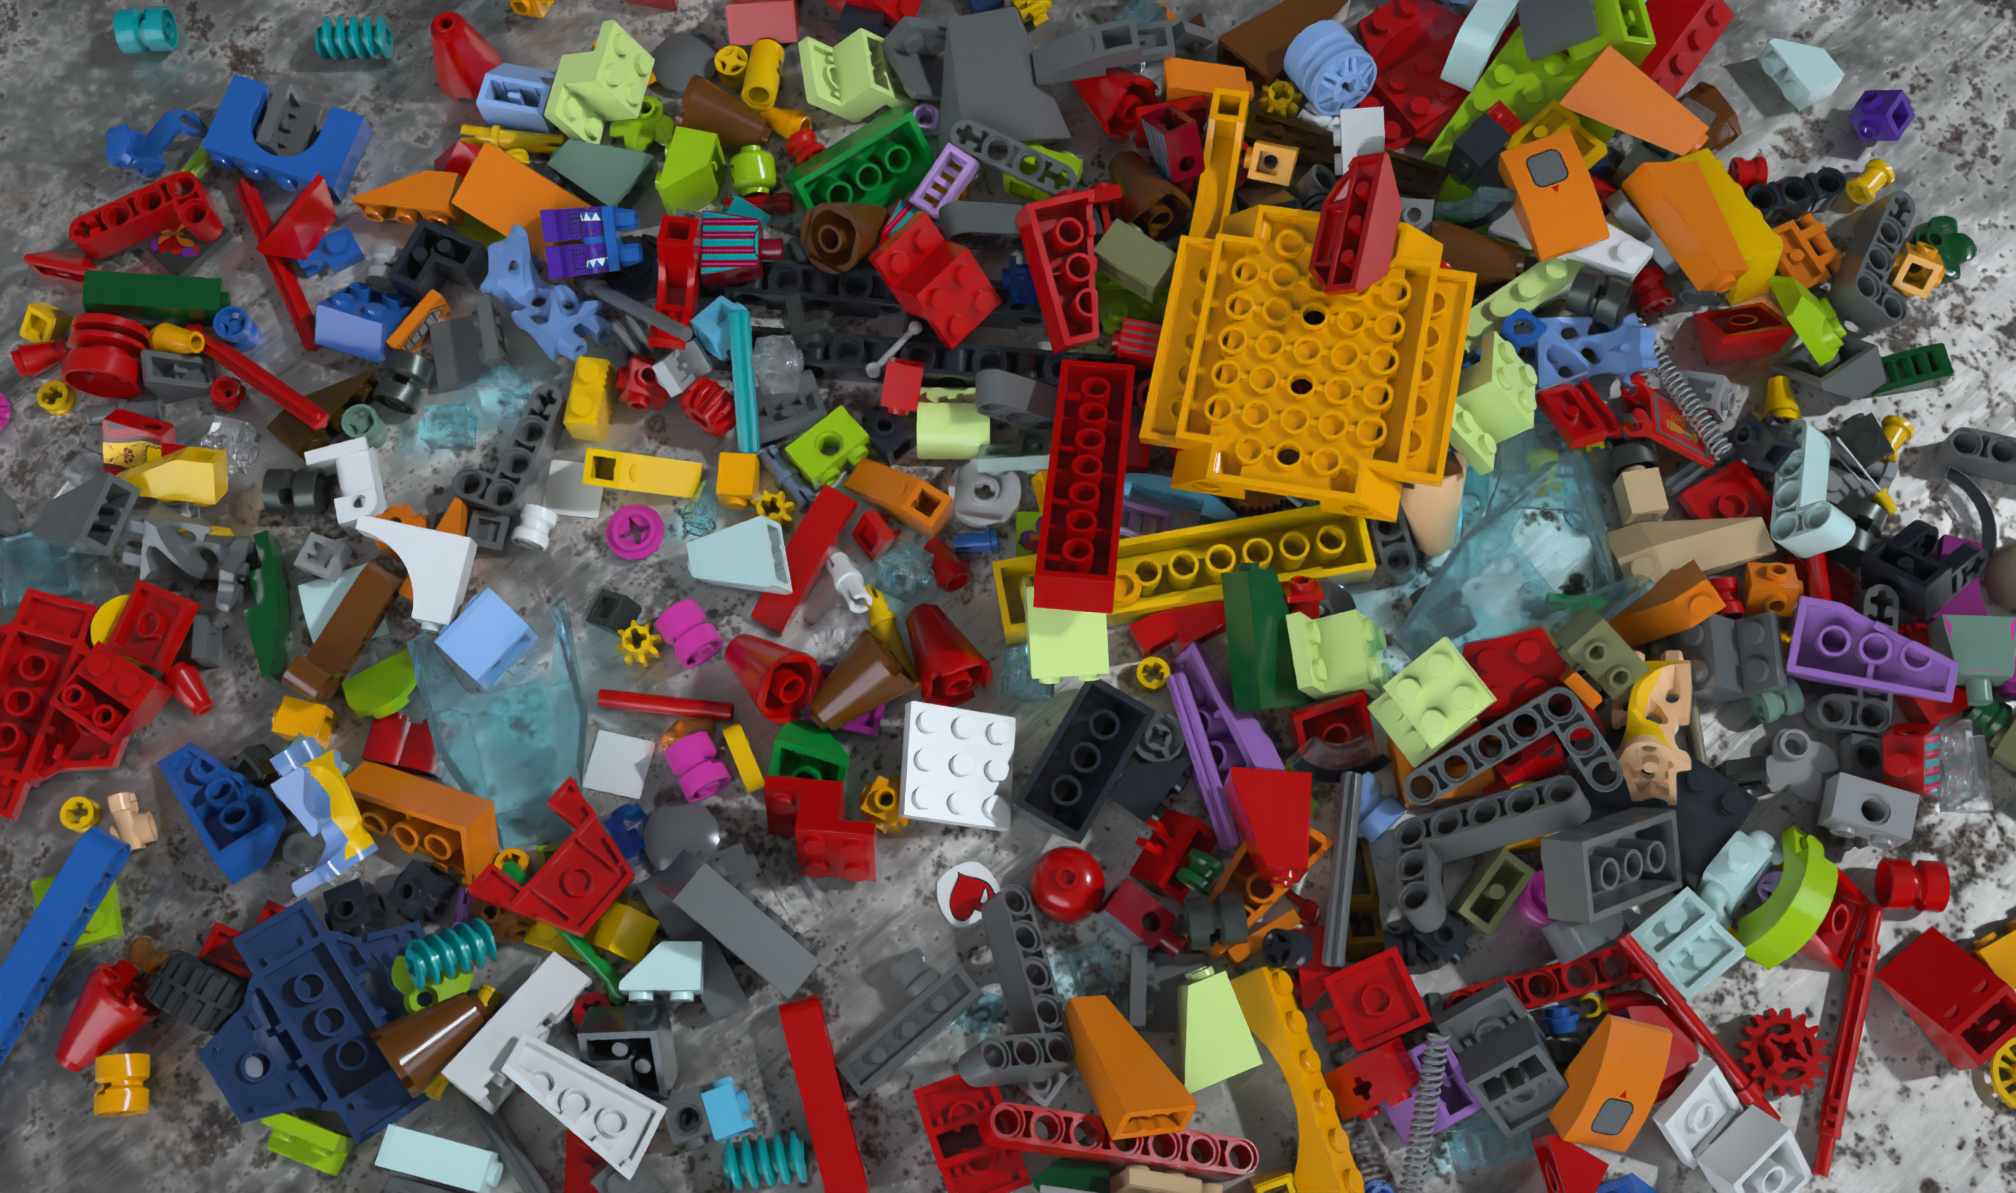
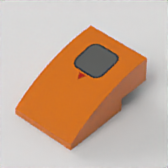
[1498,129,1610,263]
[1548,1014,1673,1153]

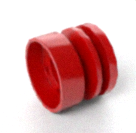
[61,313,150,399]

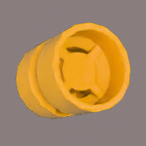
[94,1053,150,1117]

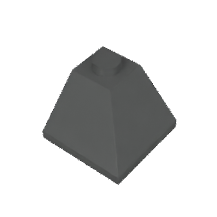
[1770,335,1887,401]

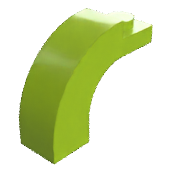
[1738,825,1838,970]

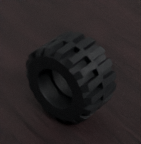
[145,950,249,1036]

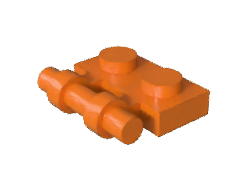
[1771,213,1845,291]

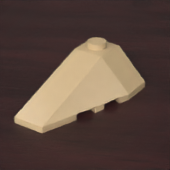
[1602,517,1776,599]

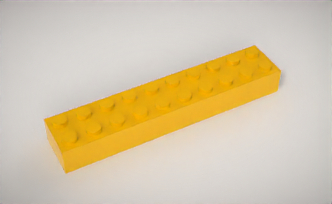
[992,505,1377,645]

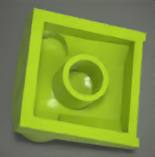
[1768,276,1847,367]

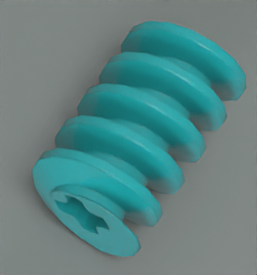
[315,15,394,60]
[405,918,497,991]
[723,1131,809,1190]

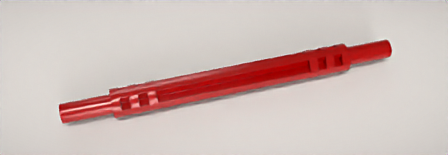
[1811,903,1884,1179]

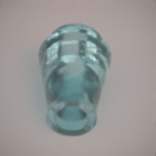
[681,480,719,537]

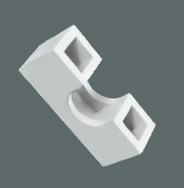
[1333,107,1385,176]

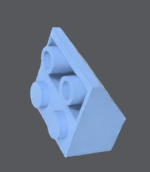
[476,63,557,134]
[434,587,538,690]

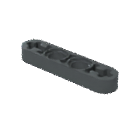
[950,119,1077,197]

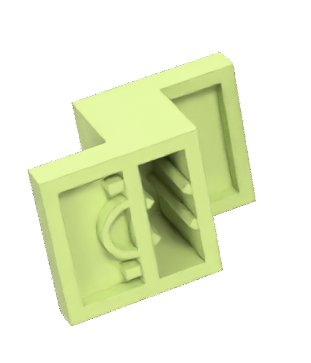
[544,20,655,144]
[798,28,918,123]
[1449,330,1537,476]
[1286,609,1393,703]
[1367,637,1497,768]

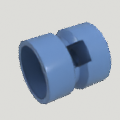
[1333,771,1408,844]

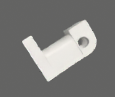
[304,436,388,536]

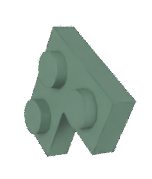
[976,427,1053,476]

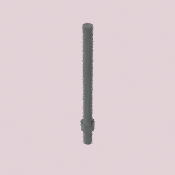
[573,275,693,341]

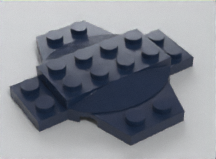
[198,897,432,1146]

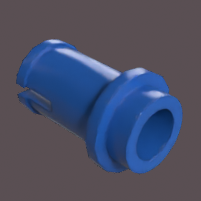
[953,525,999,555]

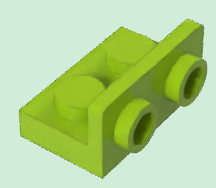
[261,1112,355,1176]

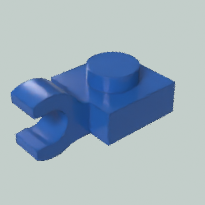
[297,226,366,277]

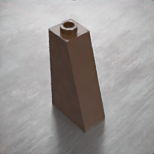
[1216,0,1351,92]

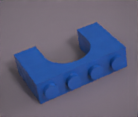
[202,74,373,203]

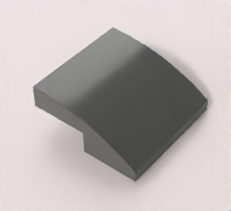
[1517,0,1601,63]

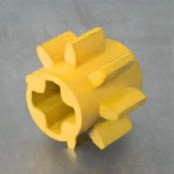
[1010,0,1052,27]
[1258,78,1302,118]
[749,490,795,529]
[615,620,664,668]

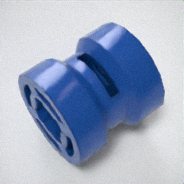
[213,306,261,353]

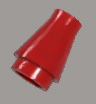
[10,338,69,378]
[923,537,970,592]
[161,661,215,718]

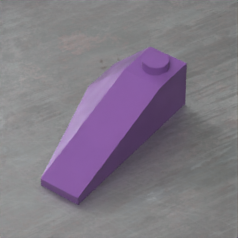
[1784,596,1959,703]
[1170,642,1285,810]

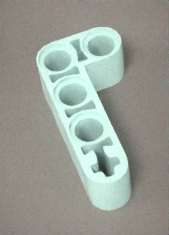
[1440,0,1522,92]
[1770,418,1856,558]

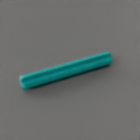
[728,309,760,454]

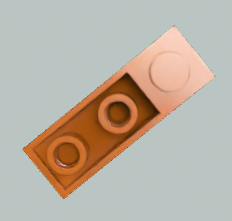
[352,170,466,228]
[843,457,954,539]

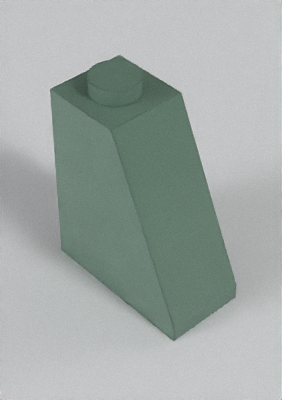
[547,139,659,209]

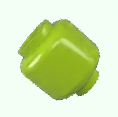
[730,145,777,198]

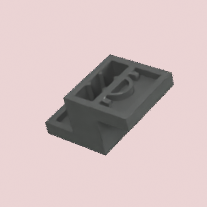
[1645,611,1788,704]
[1433,978,1570,1139]

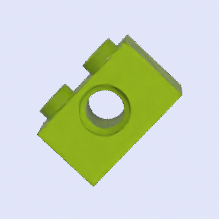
[785,405,872,492]

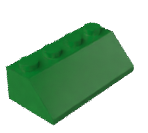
[782,105,936,215]

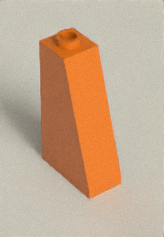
[1559,44,1710,156]
[1621,162,1749,293]
[1064,995,1198,1140]

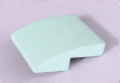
[298,563,392,645]
[1630,886,1746,1003]

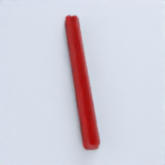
[234,177,322,352]
[185,324,330,430]

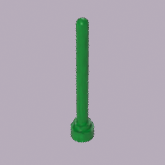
[502,861,629,1006]

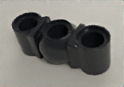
[1745,167,1846,224]

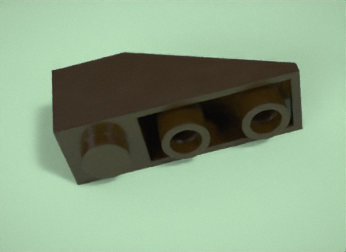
[266,371,378,463]

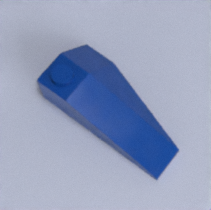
[157,742,287,884]

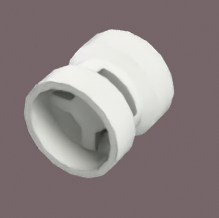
[511,504,558,552]

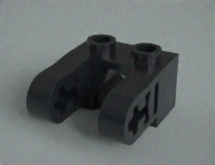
[1860,519,1988,622]

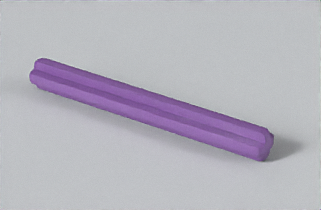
[1166,672,1241,851]

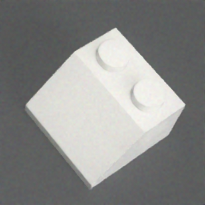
[1696,1104,1813,1193]

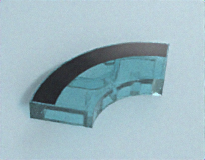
[1433,186,1516,229]

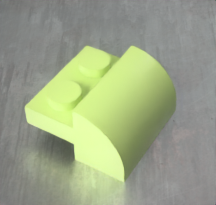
[917,387,991,460]

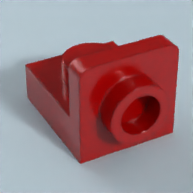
[1280,576,1324,620]

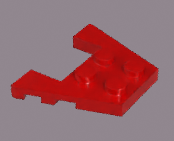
[1451,626,1606,767]
[466,777,635,938]

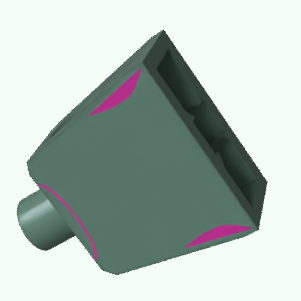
[1927,614,2016,706]

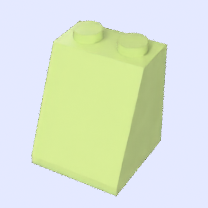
[1022,575,1110,684]
[1175,966,1263,1094]

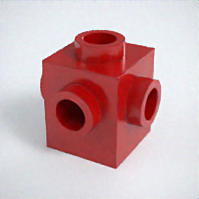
[614,355,669,411]

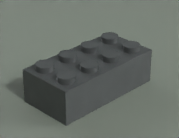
[1540,807,1683,924]
[653,849,820,999]

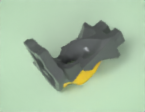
[122,503,258,612]

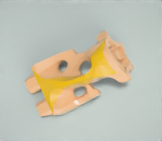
[1609,650,1693,805]

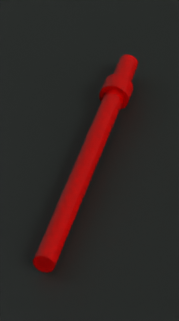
[1615,931,1781,1122]

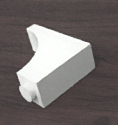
[355,514,478,634]

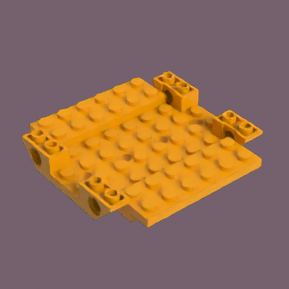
[1139,204,1477,523]

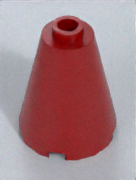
[430,12,503,101]
[1070,66,1159,141]
[906,603,993,707]
[725,634,823,724]

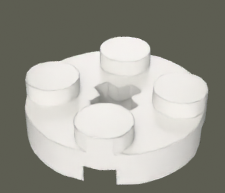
[948,457,1022,529]

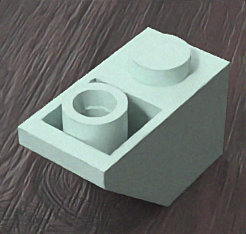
[1758,38,1845,112]
[619,941,705,1002]

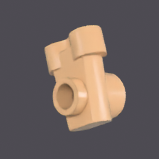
[107,792,158,853]

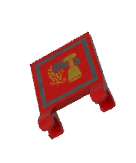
[1620,372,1714,469]

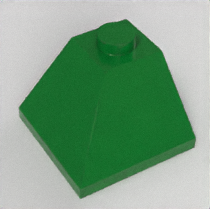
[764,719,850,802]

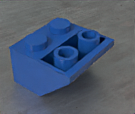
[315,282,417,363]

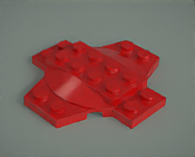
[1352,0,1520,153]
[0,588,132,821]

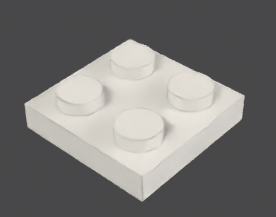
[1652,1058,1744,1170]

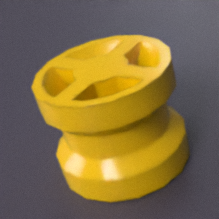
[714,45,749,90]

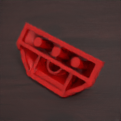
[1308,151,1402,296]

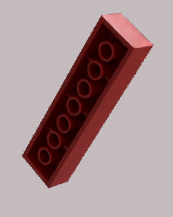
[1033,359,1135,614]

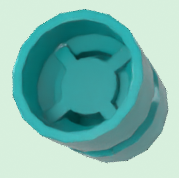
[113,6,178,54]

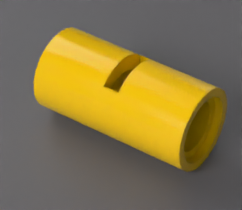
[741,39,785,111]

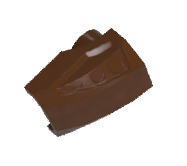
[1671,81,1742,161]

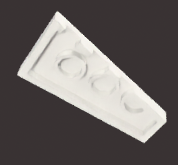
[1488,207,1654,282]
[501,1032,667,1181]

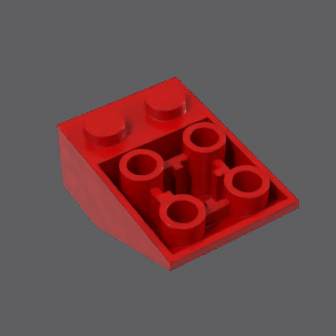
[1875,926,2016,1071]

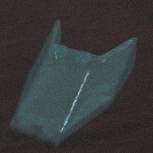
[1452,390,1616,597]
[1393,460,1656,662]
[406,597,588,850]

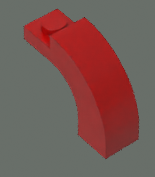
[648,215,701,350]

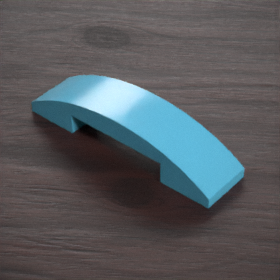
[1123,473,1238,526]

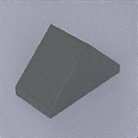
[140,349,216,404]

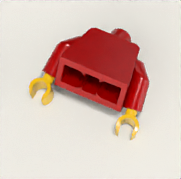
[1578,989,1699,1104]

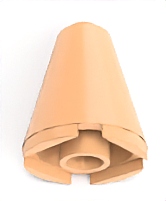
[1396,451,1467,556]

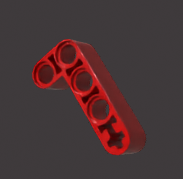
[68,170,224,259]

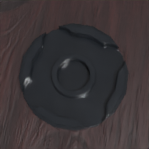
[604,234,659,302]

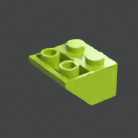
[1568,0,1656,68]
[655,126,728,216]

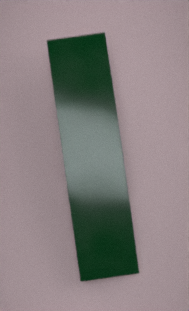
[243,530,291,687]

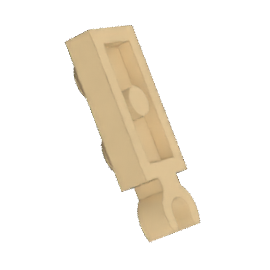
[1110,1164,1223,1193]

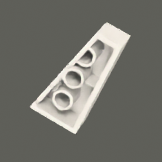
[441,952,595,1115]

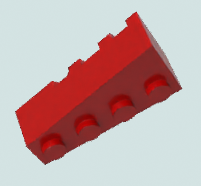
[1015,189,1099,355]

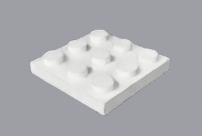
[898,701,1016,832]

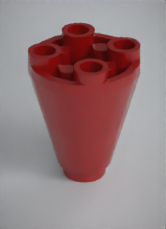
[55,959,163,1072]

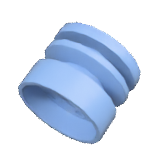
[1284,20,1377,116]

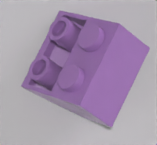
[1381,1034,1483,1148]

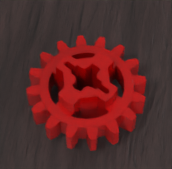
[1735,1008,1830,1097]

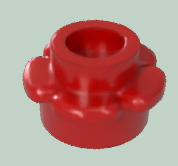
[210,376,247,411]

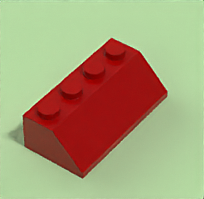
[1638,0,1735,98]

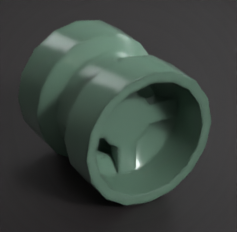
[341,404,388,449]
[1749,676,1804,724]

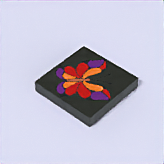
[138,219,233,276]

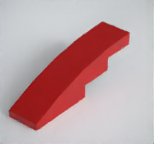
[750,484,858,636]

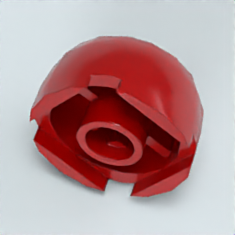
[1029,846,1106,925]

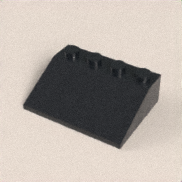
[1575,710,1759,896]

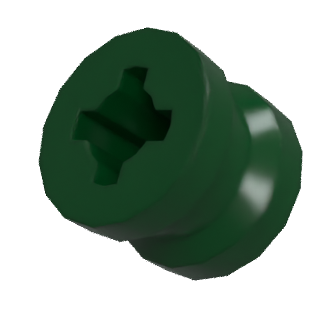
[1961,699,2013,738]
[1176,848,1225,896]

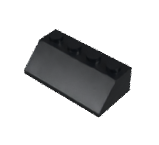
[1011,679,1156,844]

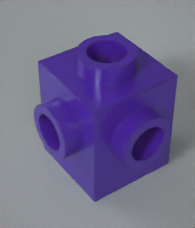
[1848,90,1915,141]

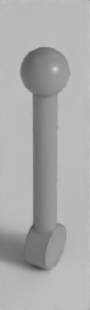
[866,321,923,378]

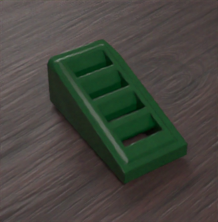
[1872,343,1953,397]

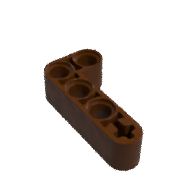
[281,560,406,703]

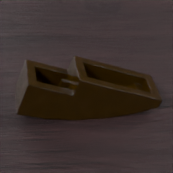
[1329,837,1385,962]

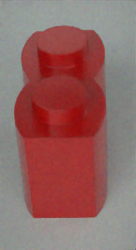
[361,712,454,780]

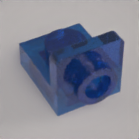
[1002,256,1039,303]
[604,803,648,868]

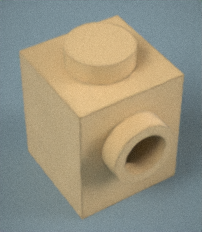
[1612,465,1669,526]

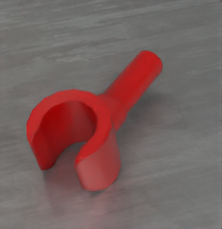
[1284,889,1321,927]

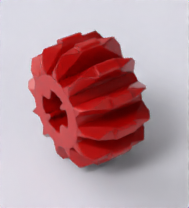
[679,376,736,437]

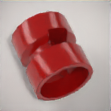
[1874,857,1951,913]

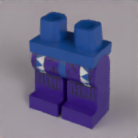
[540,206,643,279]

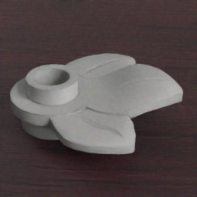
[1766,727,1840,802]

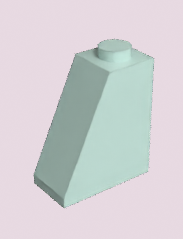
[686,515,793,595]
[375,1124,503,1193]

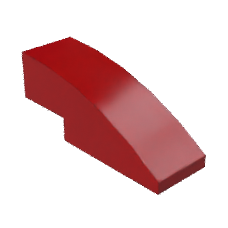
[1128,601,1227,660]

